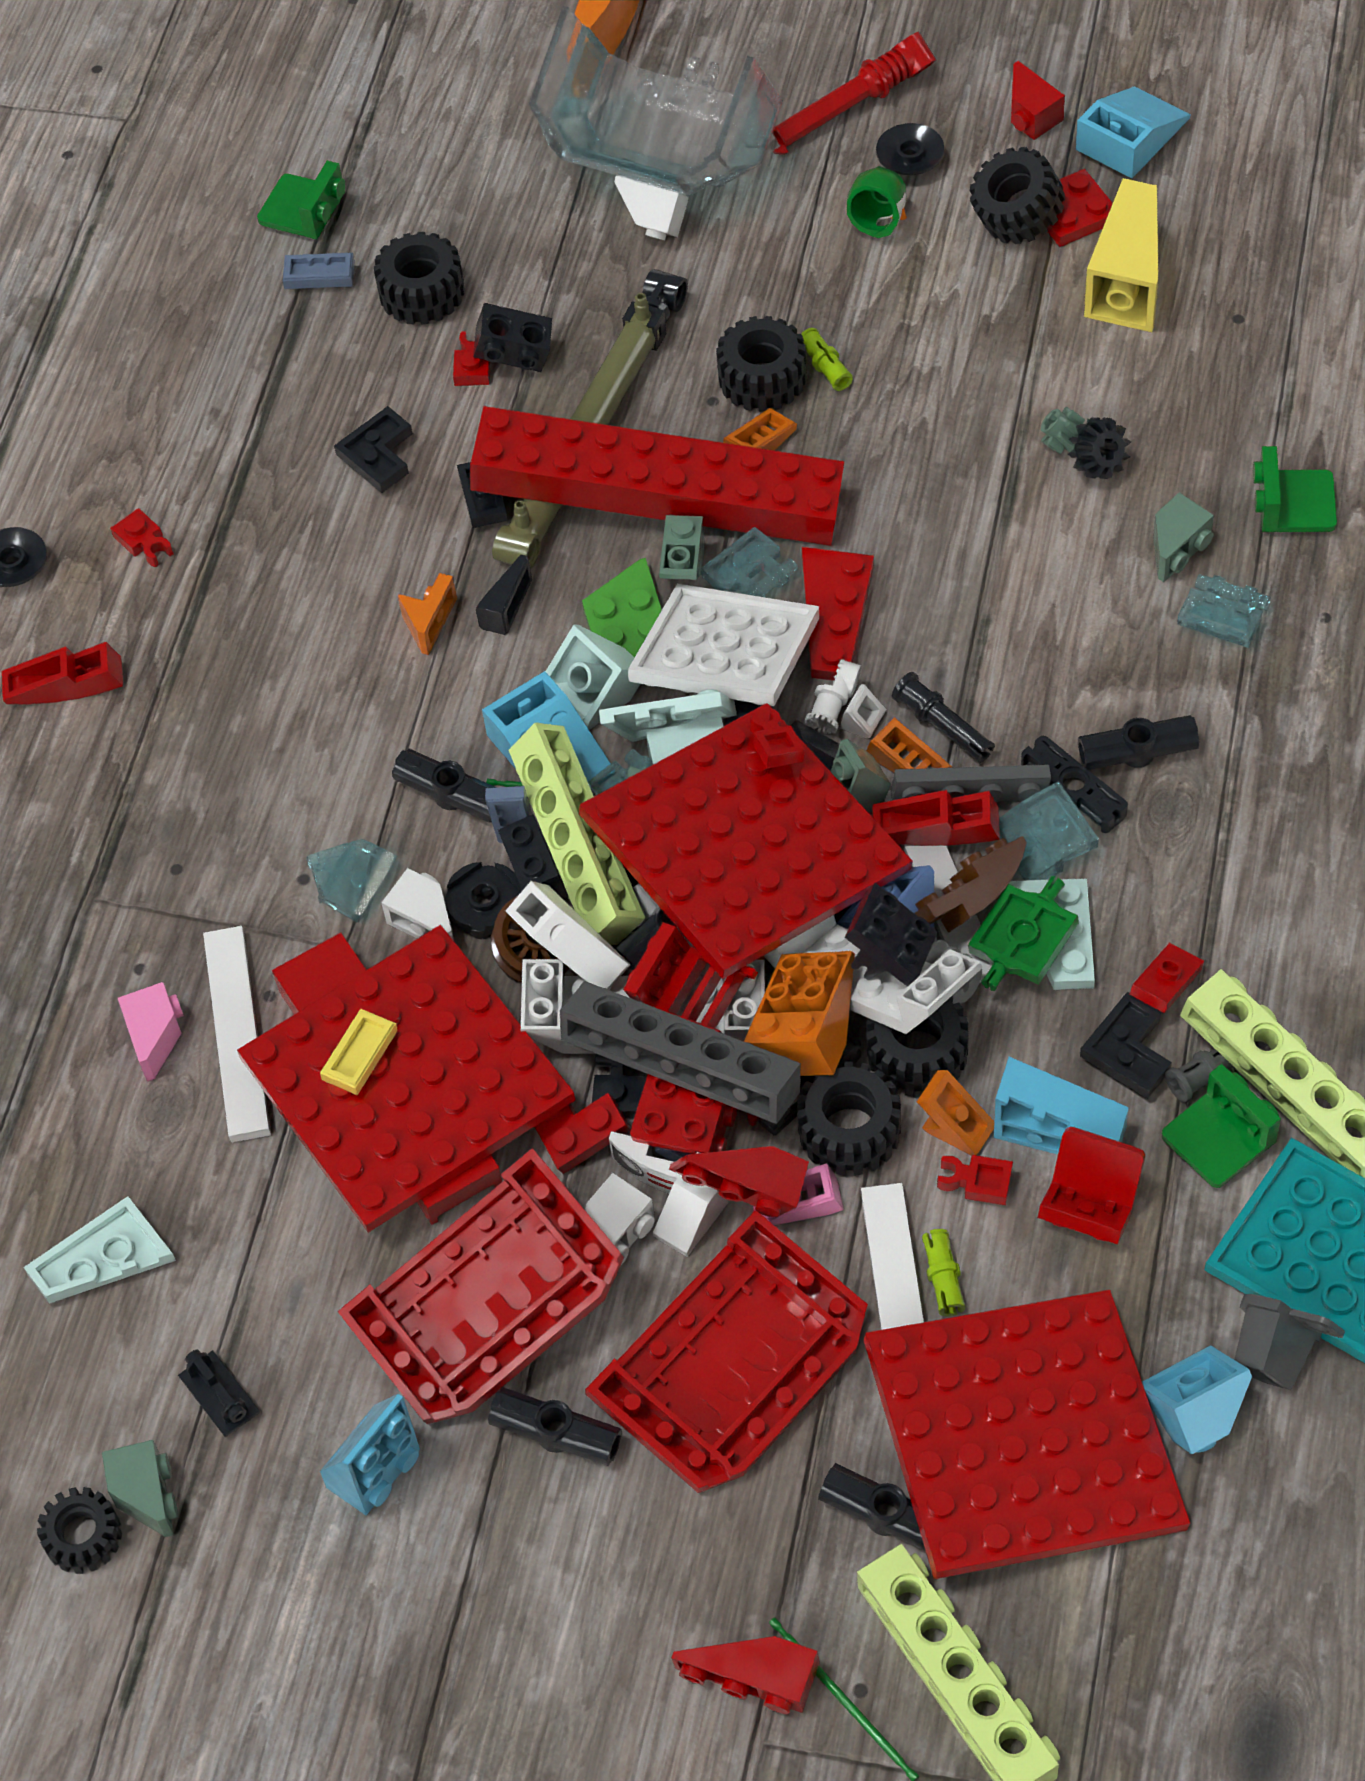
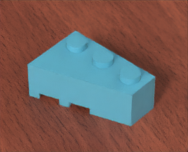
[994,1057,1129,1155]

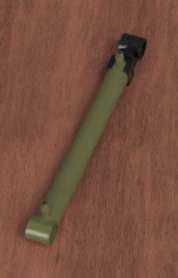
[492,269,688,569]

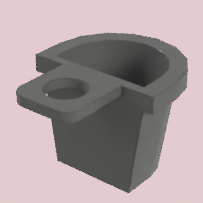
[1234,1294,1345,1390]

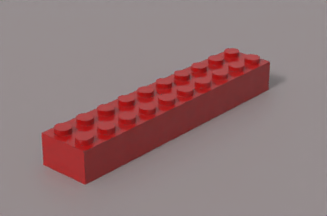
[470,406,845,546]

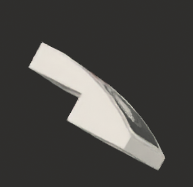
[609,1131,680,1193]

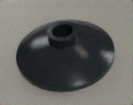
[876,123,944,175]
[0,527,47,587]

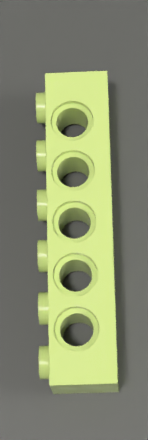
[508,723,645,945]
[1180,969,1365,1178]
[857,1544,1060,1781]

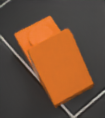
[398,573,457,655]
[917,1070,994,1156]

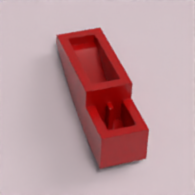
[1,642,123,704]
[873,790,1000,846]

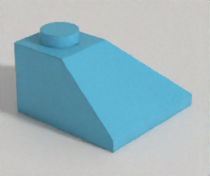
[1142,1345,1252,1454]

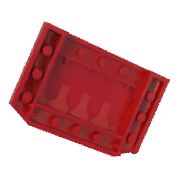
[337,1148,625,1424]
[585,1210,868,1493]

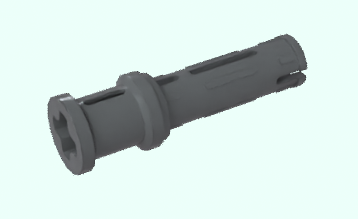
[1165,1041,1267,1103]

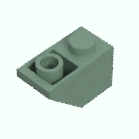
[1153,492,1214,582]
[659,515,705,580]
[831,739,891,812]
[102,1440,178,1537]

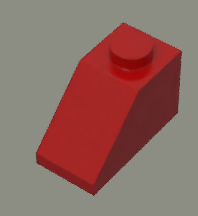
[1011,61,1065,140]

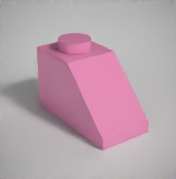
[118,982,184,1082]

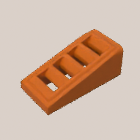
[723,408,797,451]
[866,717,952,773]

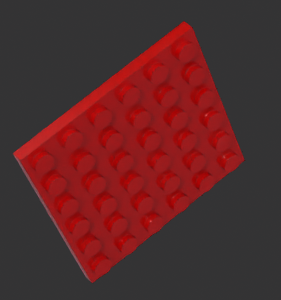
[579,703,913,979]
[237,924,576,1233]
[863,1290,1190,1579]

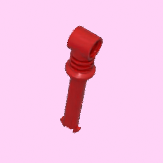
[763,31,936,155]

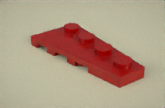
[802,547,874,681]

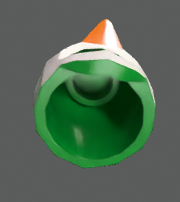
[847,166,907,238]

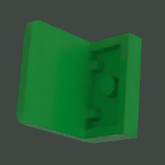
[257,160,345,240]
[1253,446,1337,532]
[1162,1063,1281,1188]

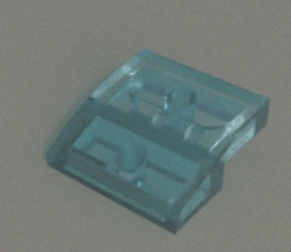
[997,781,1099,881]

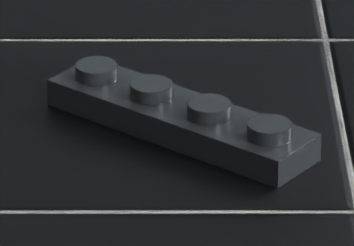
[890,765,1051,802]

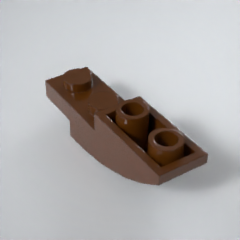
[914,836,1027,933]

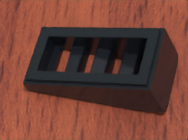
[476,555,533,635]

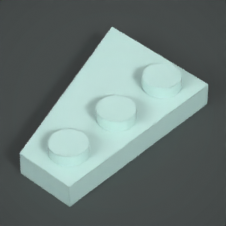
[599,689,736,742]
[1009,879,1095,990]
[24,1196,176,1304]

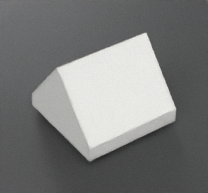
[840,684,886,738]

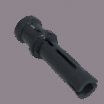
[891,672,995,763]

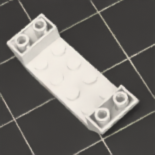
[764,915,982,1034]
[521,959,765,1054]

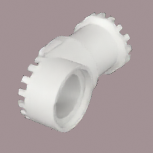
[805,659,861,734]

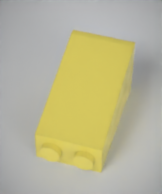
[1084,178,1158,332]

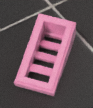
[753,1163,844,1225]

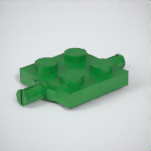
[968,876,1079,991]

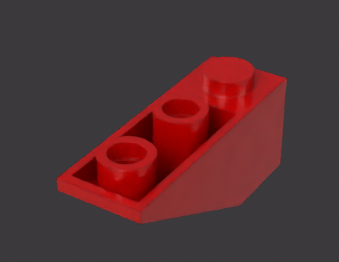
[669,1146,809,1217]
[671,1636,820,1714]

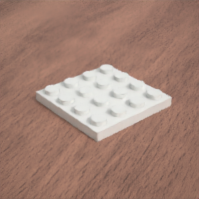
[628,583,819,706]

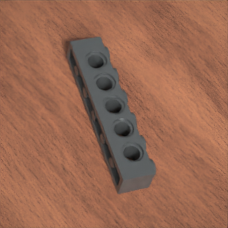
[560,981,801,1124]

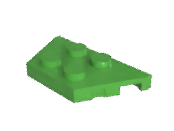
[582,558,662,657]

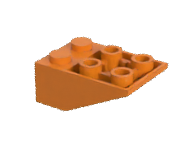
[744,951,855,1076]

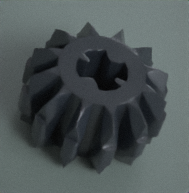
[1068,417,1131,479]

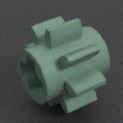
[1041,407,1085,454]

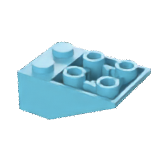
[1076,86,1191,178]
[482,671,614,786]
[320,1394,420,1516]

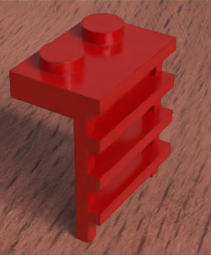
[623,922,758,1033]

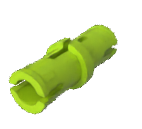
[801,328,853,391]
[922,1229,966,1317]

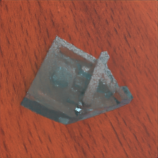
[306,839,397,923]

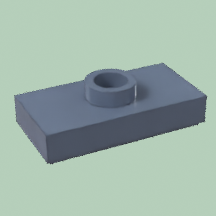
[283,253,355,289]
[485,786,532,843]

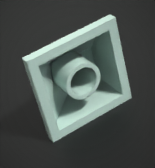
[545,624,640,730]

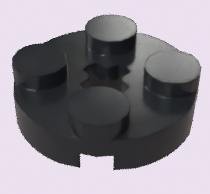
[445,862,522,940]

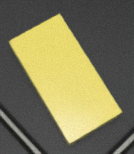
[320,1009,398,1095]

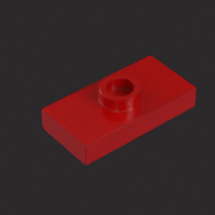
[1129,942,1204,1013]

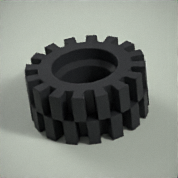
[37,1487,122,1574]

